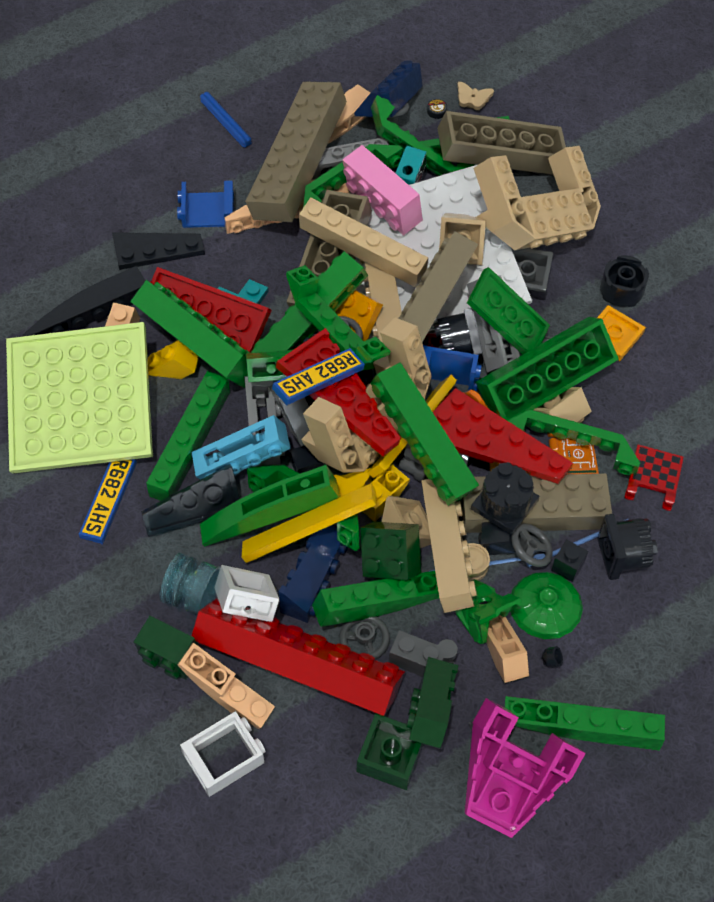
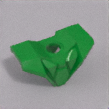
[455,579,522,644]

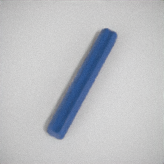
[200,92,252,148]

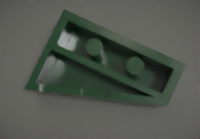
[406,657,459,748]

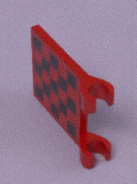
[624,444,684,511]

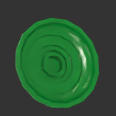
[510,572,583,639]

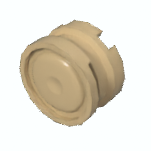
[466,543,490,581]

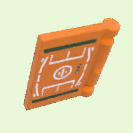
[547,432,599,474]

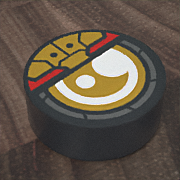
[427,99,447,119]

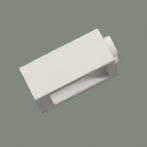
[214,565,279,622]
[180,711,266,797]

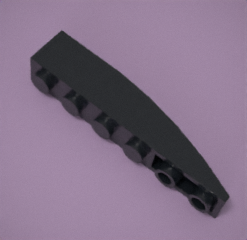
[23,266,146,337]

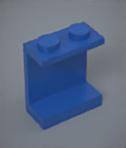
[177,181,234,228]
[423,346,482,392]

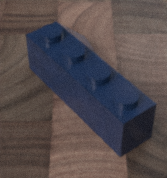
[354,61,423,117]
[278,525,348,623]

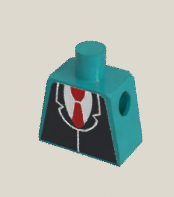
[395,146,427,185]

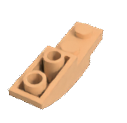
[178,643,275,729]

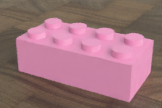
[342,145,423,236]

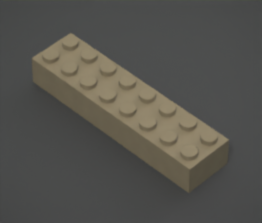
[245,82,347,222]

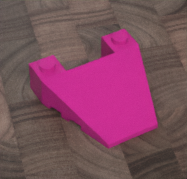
[465,698,585,838]

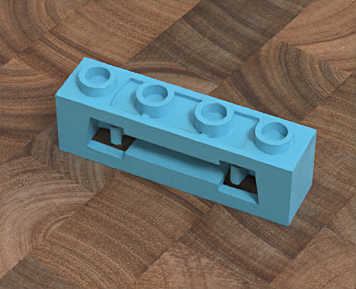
[192,415,290,480]

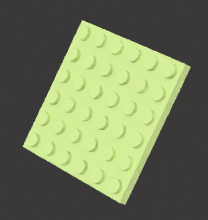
[6,322,153,474]

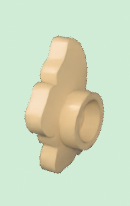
[457,82,494,110]

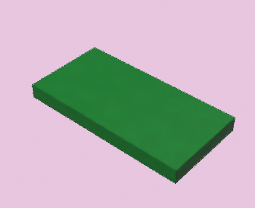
[467,267,550,355]

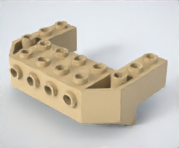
[473,146,601,250]
[301,317,431,473]

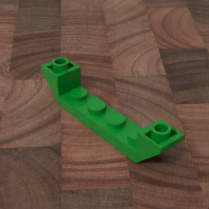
[371,95,475,176]
[303,144,402,208]
[286,265,391,363]
[508,410,640,475]
[247,465,359,551]

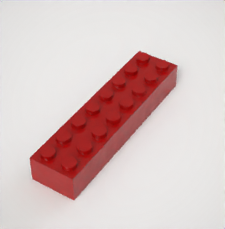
[192,598,405,716]

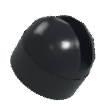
[541,646,563,668]

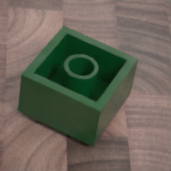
[360,522,421,580]
[134,616,198,680]
[356,713,423,790]

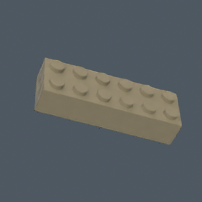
[437,111,566,175]
[287,190,372,312]
[398,231,478,342]
[461,473,612,533]

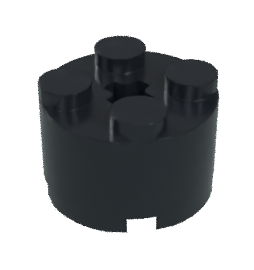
[600,255,649,307]

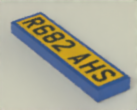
[272,348,365,405]
[79,459,137,544]

